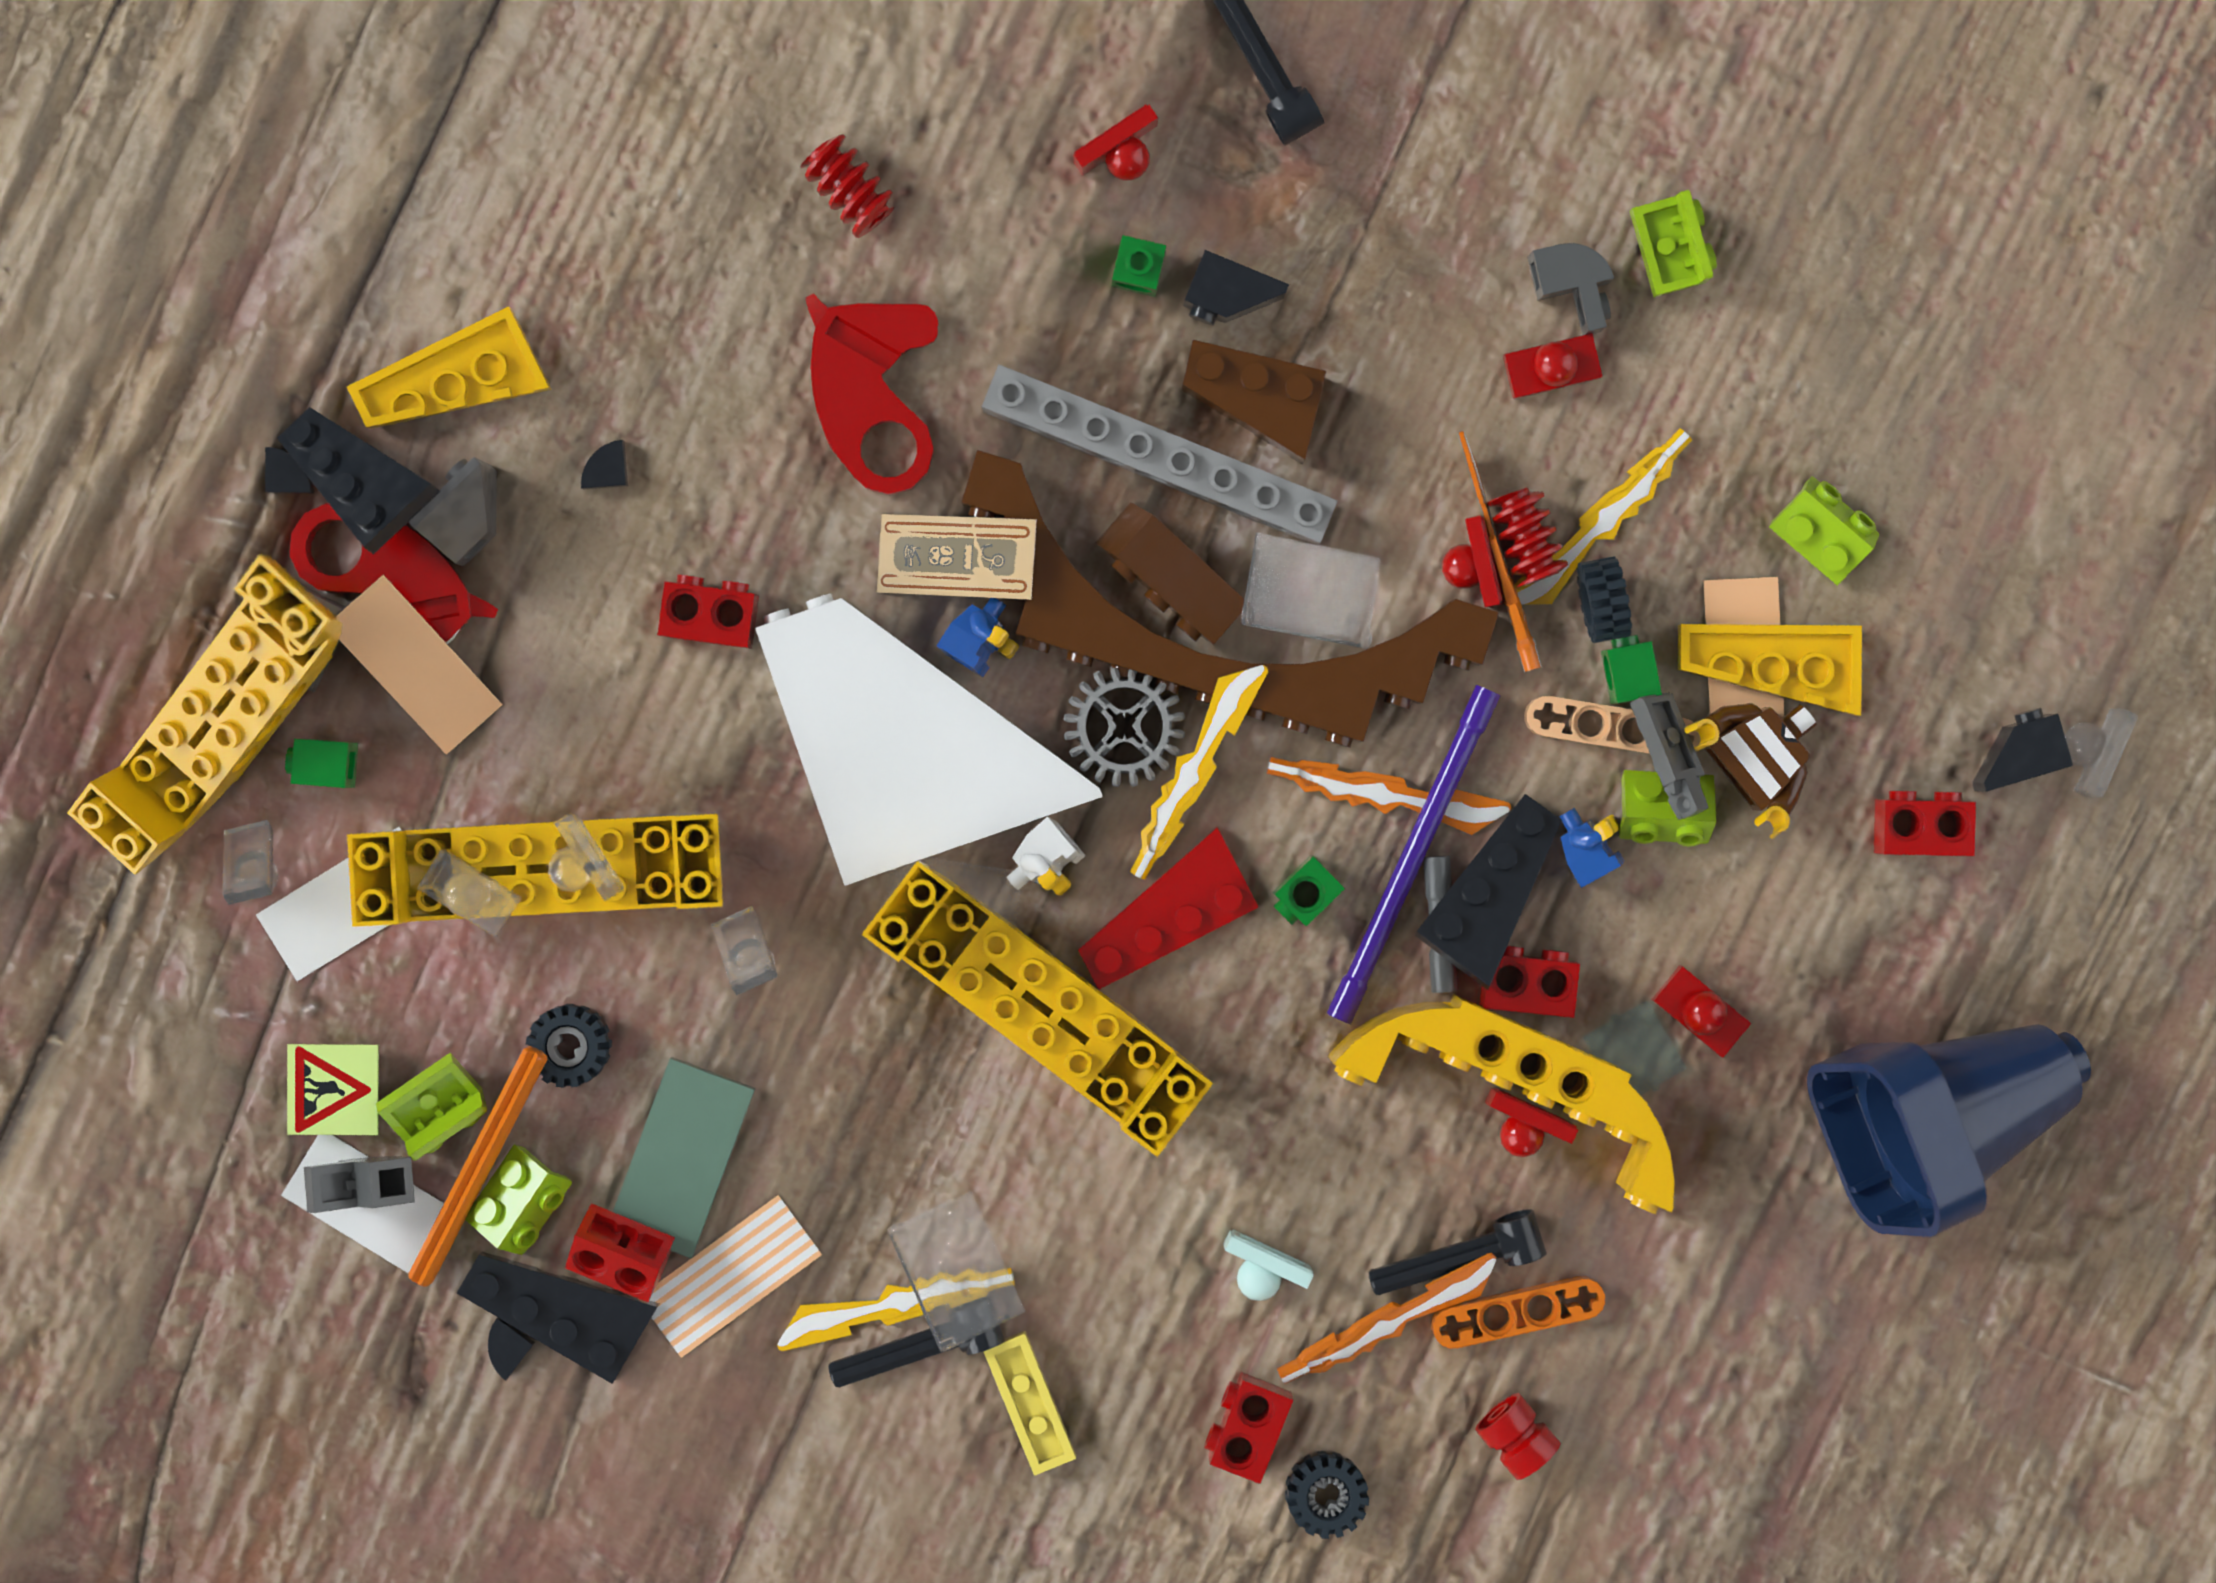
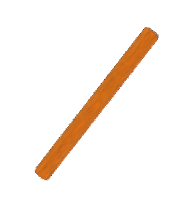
[408,1046,547,1287]

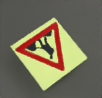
[287,1044,379,1135]

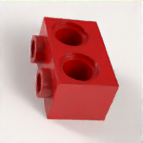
[657,574,759,649]
[1874,791,1976,856]
[1479,945,1580,1018]
[565,1203,675,1303]
[1204,1372,1294,1484]

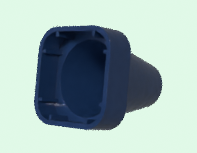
[1807,1024,2091,1237]

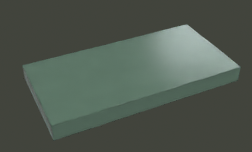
[613,1057,756,1258]

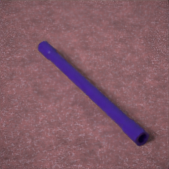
[1327,685,1501,1024]

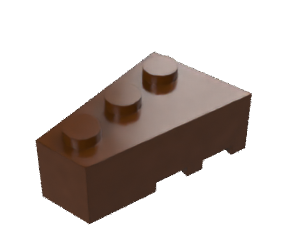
[1181,340,1326,464]

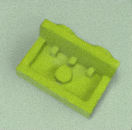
[1629,189,1717,298]
[1769,476,1879,586]
[1619,770,1716,846]
[376,1053,488,1161]
[465,1144,572,1255]

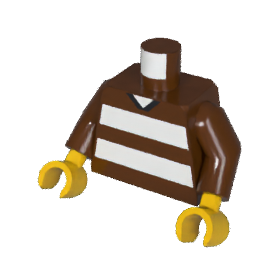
[1684,703,1817,839]

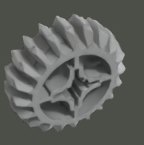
[1064,666,1185,787]

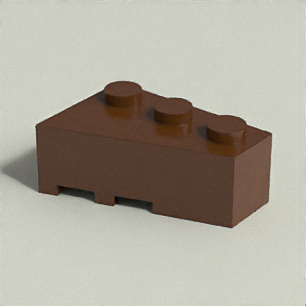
[1095,503,1249,645]

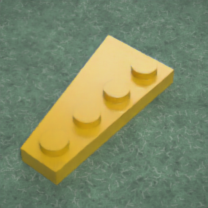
[347,306,552,429]
[1678,624,1862,716]

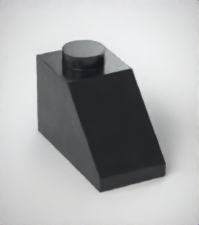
[1183,250,1289,326]
[1972,708,2074,792]

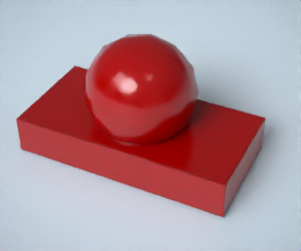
[1073,104,1158,181]
[1503,333,1603,400]
[1442,515,1505,608]
[1651,965,1752,1058]
[1485,1087,1579,1158]

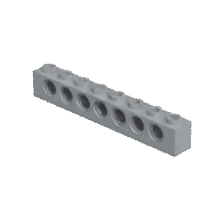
[982,364,1338,546]

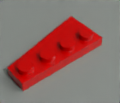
[1078,827,1259,990]

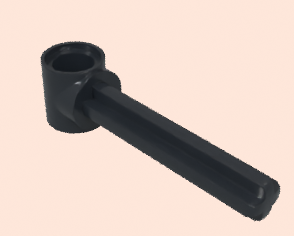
[1213,0,1325,146]
[1368,1209,1547,1295]
[828,1297,1005,1388]

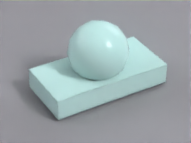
[1223,1229,1314,1301]

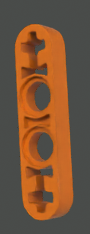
[1431,1276,1605,1349]

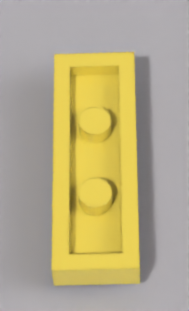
[983,1331,1076,1476]

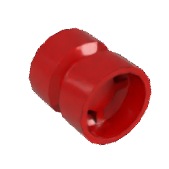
[1475,1393,1561,1480]

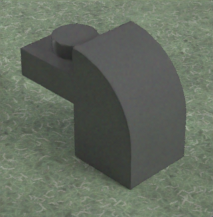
[1527,243,1614,335]
[303,1156,415,1213]

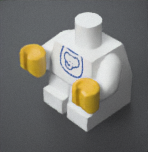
[1007,817,1086,896]

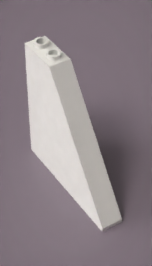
[755,593,1103,886]

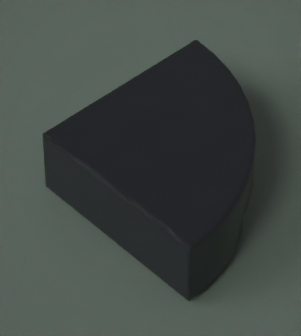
[581,440,628,490]
[265,447,314,494]
[488,1317,535,1381]

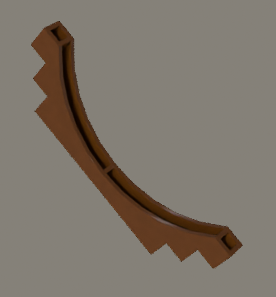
[961,450,1499,748]

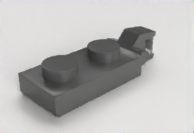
[1630,692,1709,820]

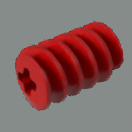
[800,134,894,238]
[1486,488,1568,588]

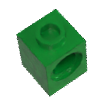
[1112,235,1167,297]
[1600,635,1662,704]
[285,738,358,788]
[1272,855,1345,927]

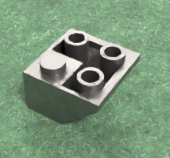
[409,457,497,566]

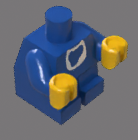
[936,598,1019,677]
[1559,808,1625,888]

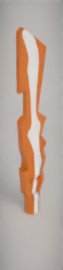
[1459,431,1542,672]
[1267,757,1511,835]
[1277,1253,1496,1384]

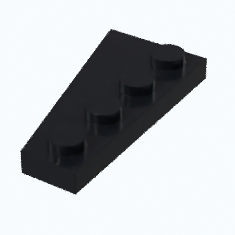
[277,407,440,555]
[1415,794,1562,990]
[457,1252,660,1384]

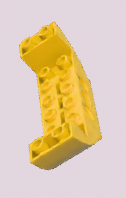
[68,555,342,875]
[347,814,723,927]
[861,860,1213,1157]
[1328,994,1675,1214]

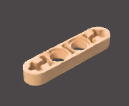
[1524,696,1701,754]

